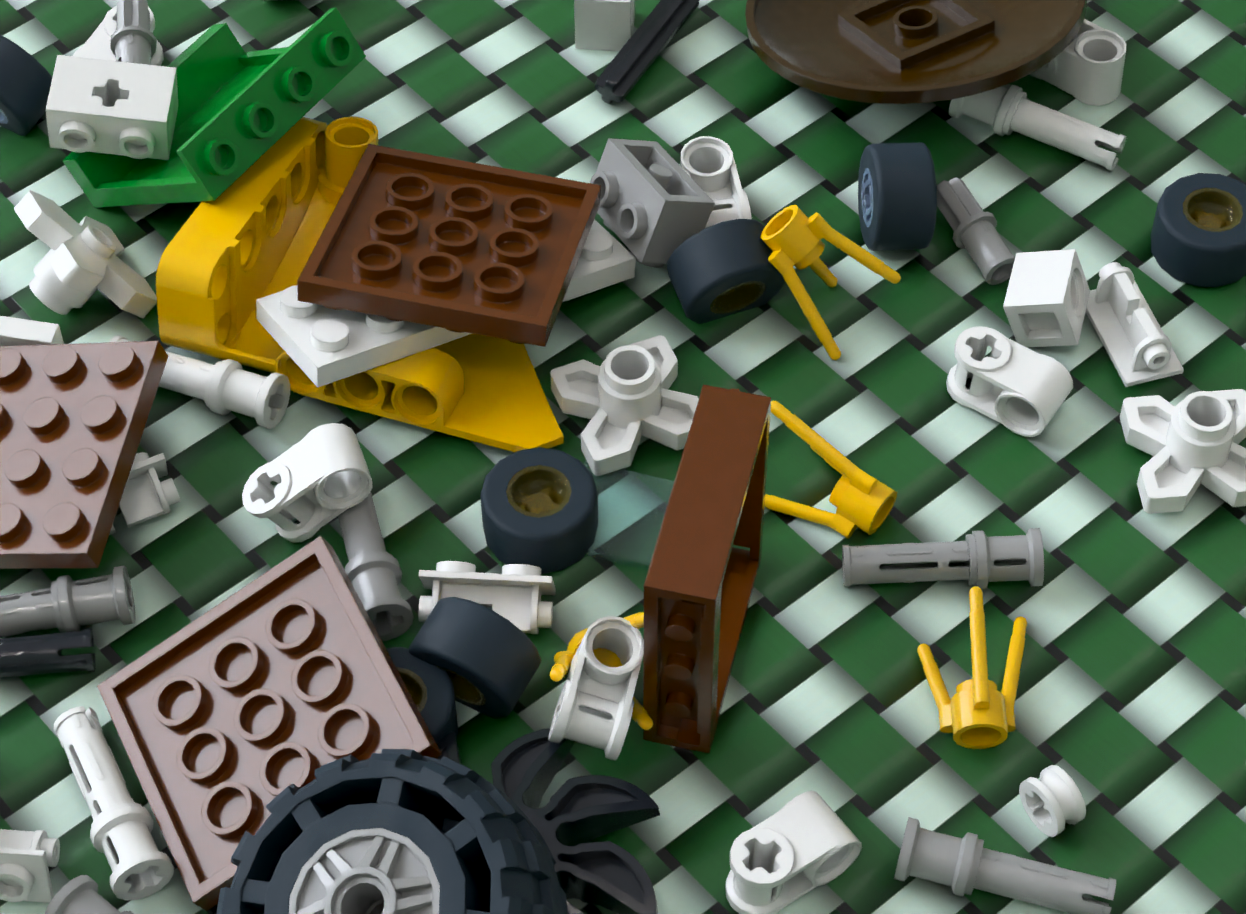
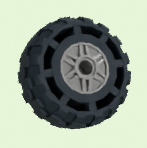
[216,749,568,914]

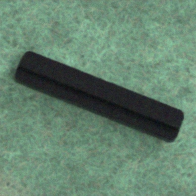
[595,0,699,104]

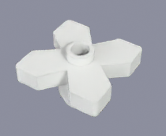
[14,190,157,318]
[550,335,699,476]
[1120,389,1246,514]

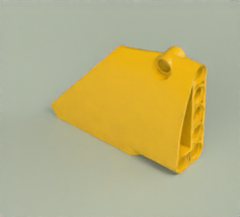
[156,117,564,452]

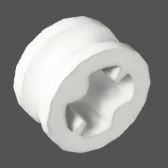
[1019,765,1086,837]

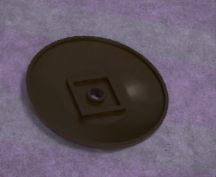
[745,0,1087,104]

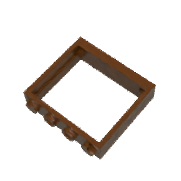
[643,384,771,754]

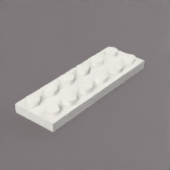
[256,219,636,388]

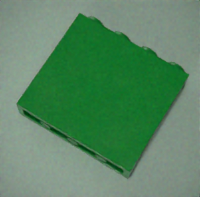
[62,8,366,207]

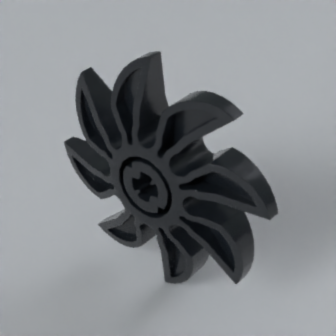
[436,729,660,914]

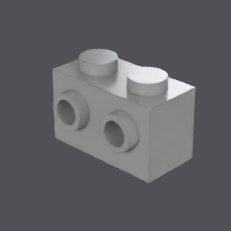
[590,138,715,268]

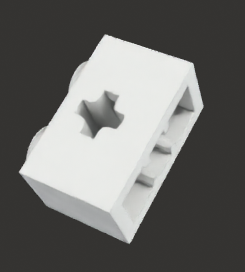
[46,55,178,160]

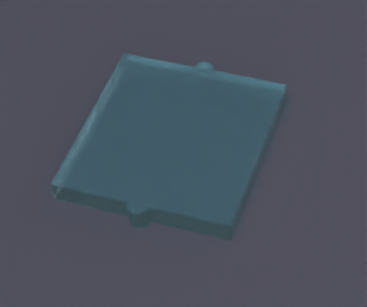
[584,461,674,571]

